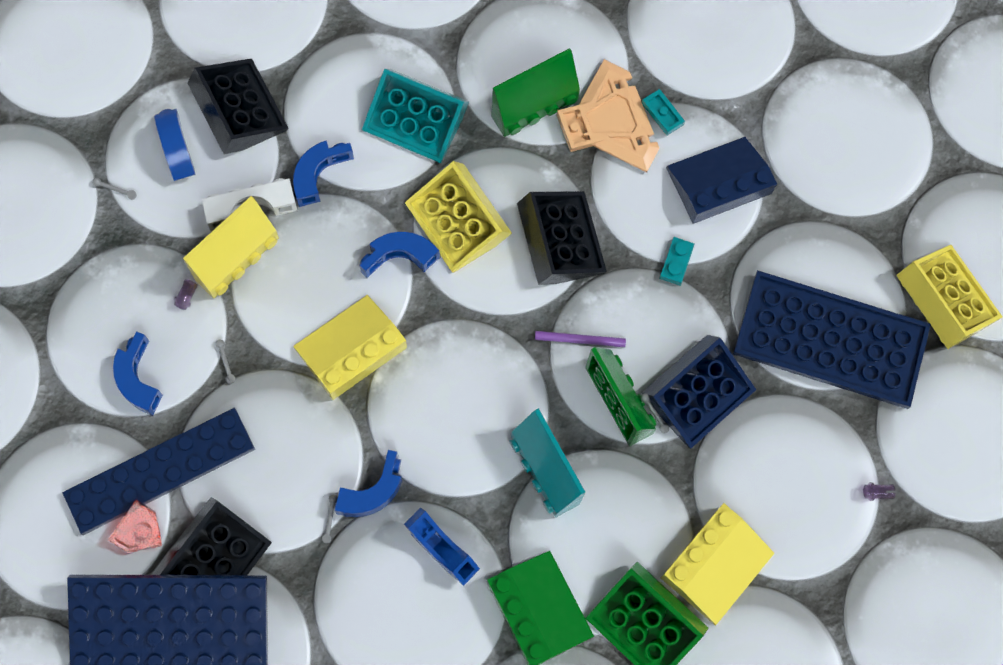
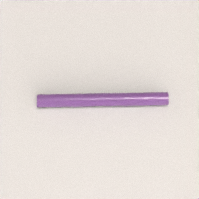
[535,331,626,347]

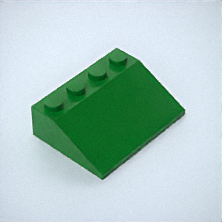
[491,48,580,137]
[585,347,656,447]
[487,551,594,665]
[585,562,709,665]

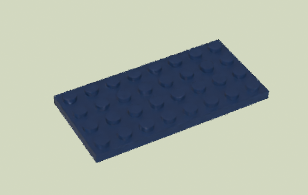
[733,270,931,409]
[67,575,268,665]

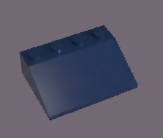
[666,137,777,224]
[641,335,756,449]

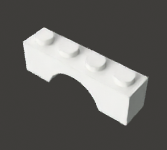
[202,178,298,231]

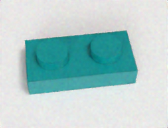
[642,89,685,136]
[659,237,695,286]

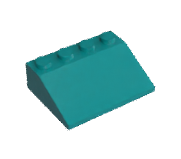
[362,69,469,163]
[509,408,585,518]

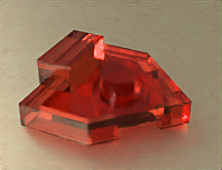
[108,499,163,553]

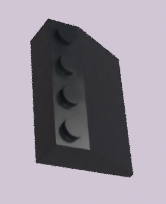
[188,58,289,154]
[517,191,607,285]
[151,497,272,575]

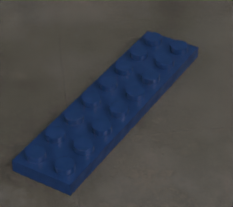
[62,407,256,535]

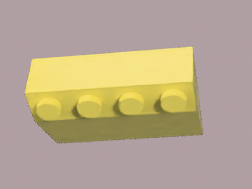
[405,161,512,273]
[183,196,279,298]
[896,245,1003,349]
[293,295,407,400]
[661,503,774,626]

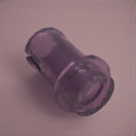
[174,279,198,310]
[863,482,895,501]

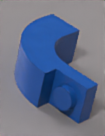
[154,109,195,181]
[293,140,354,207]
[359,232,440,278]
[113,331,163,416]
[335,450,402,517]
[404,507,480,586]

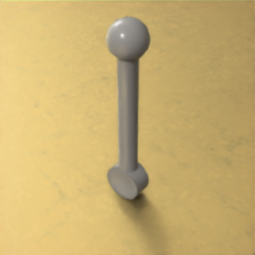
[92,178,137,200]
[216,339,236,384]
[640,393,669,433]
[322,494,338,544]

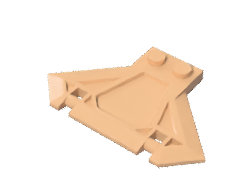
[556,59,659,173]

